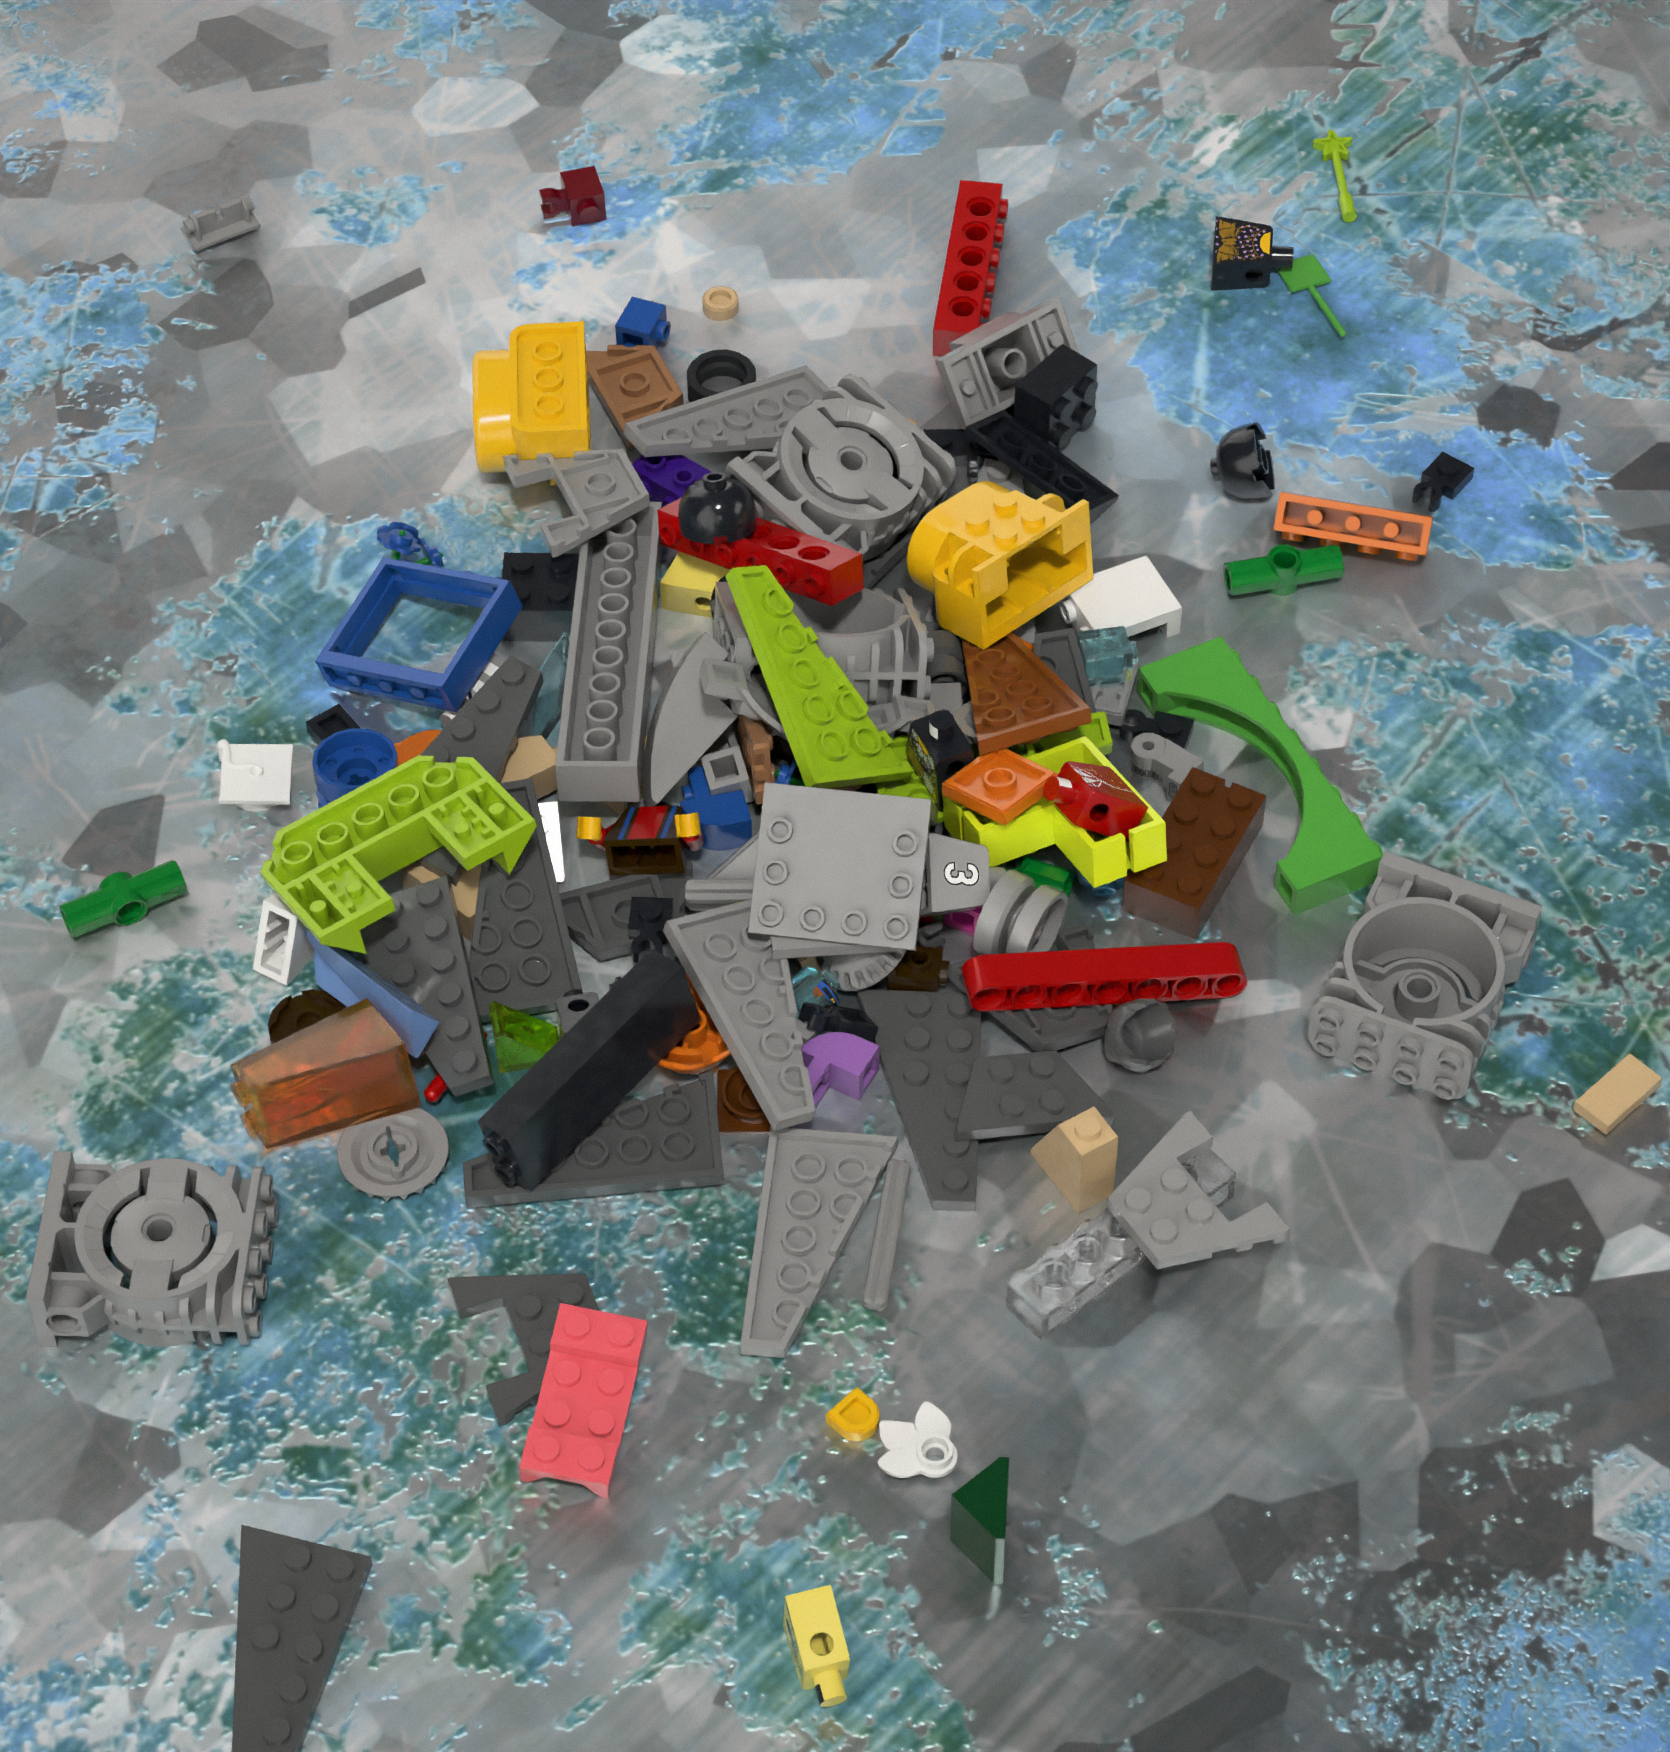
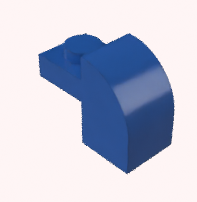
[680,766,752,851]

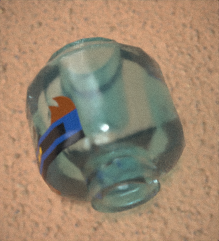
[791,966,840,1024]

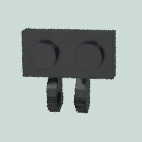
[922,429,998,484]

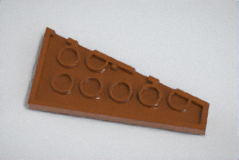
[961,632,1092,755]

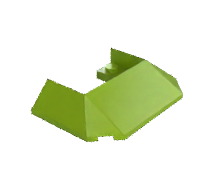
[260,755,537,954]

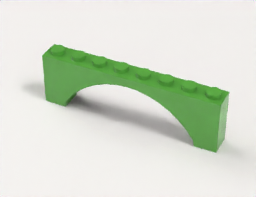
[1137,636,1383,916]

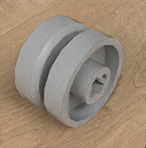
[973,870,1068,955]

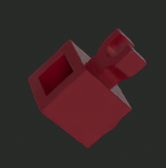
[539,166,606,227]

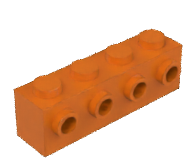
[1273,491,1434,561]

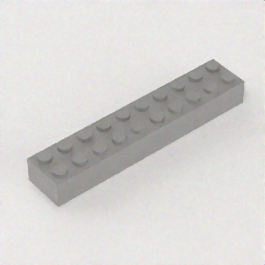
[555,502,663,802]

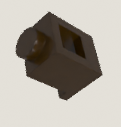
[888,946,950,992]

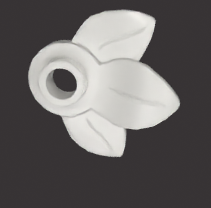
[877,1401,958,1478]

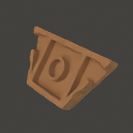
[586,345,683,449]
[737,714,776,805]

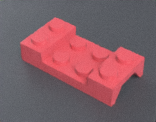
[519,1303,647,1498]

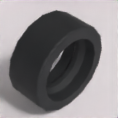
[687,349,756,402]

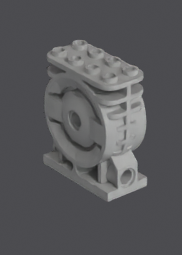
[724,374,957,563]
[713,582,934,714]
[1308,851,1543,1100]
[26,1151,278,1347]

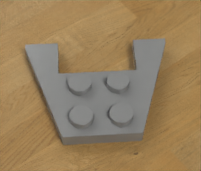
[503,449,650,558]
[1107,1110,1291,1269]

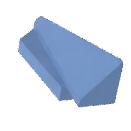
[305,929,439,1058]

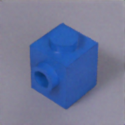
[615,296,671,349]

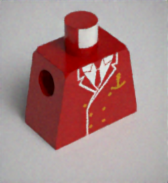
[1043,761,1149,842]

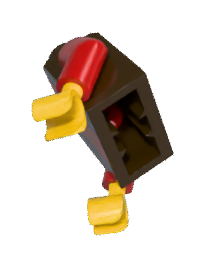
[576,801,704,875]

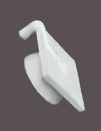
[217,739,293,812]

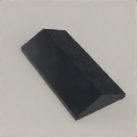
[963,410,1119,525]

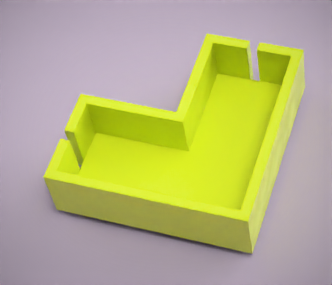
[942,736,1167,888]

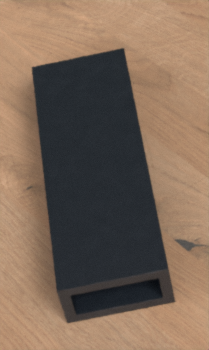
[478,949,701,1192]

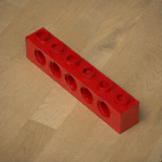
[933,180,1009,357]
[657,497,864,606]

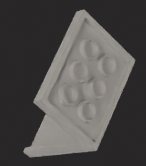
[748,782,939,951]

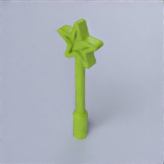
[1313,129,1357,222]

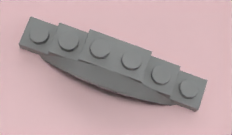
[699,657,935,740]

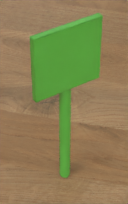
[1275,254,1346,337]

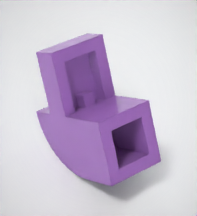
[801,1032,880,1109]

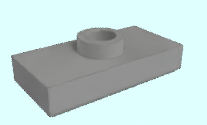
[1091,655,1140,726]

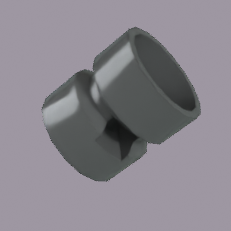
[926,630,969,697]

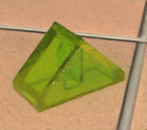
[488,1001,559,1074]

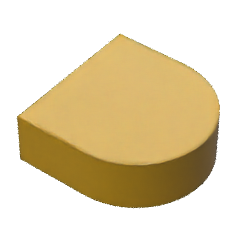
[825,1387,880,1442]

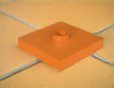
[942,748,1058,826]

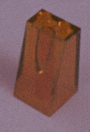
[230,998,421,1149]

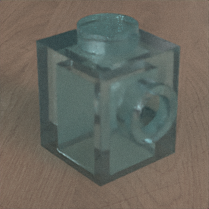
[1078,626,1138,686]

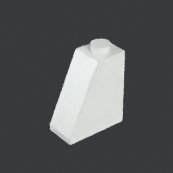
[253,893,314,986]

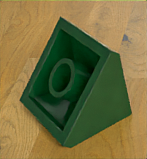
[950,1457,1009,1584]

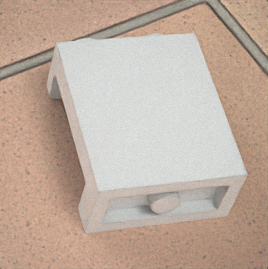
[1059,555,1182,662]

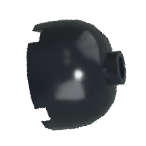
[1210,422,1275,500]
[678,472,757,544]

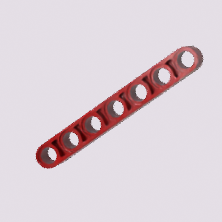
[961,942,1248,1011]

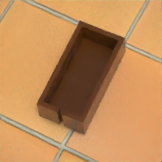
[1122,767,1266,940]

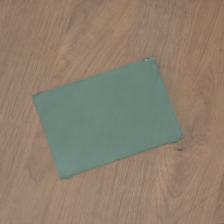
[531,632,570,740]

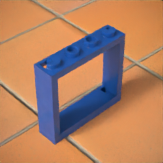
[315,557,523,712]

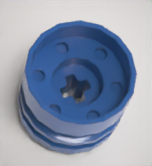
[312,728,399,808]

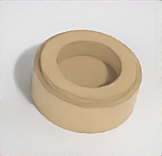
[702,286,739,321]

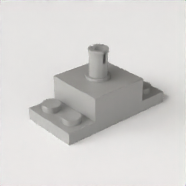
[935,298,1079,429]

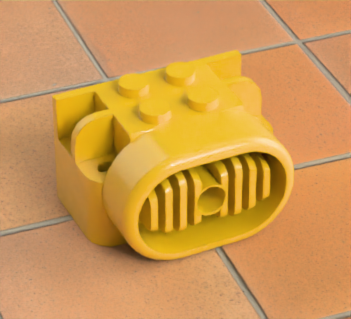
[472,321,591,487]
[907,481,1093,650]

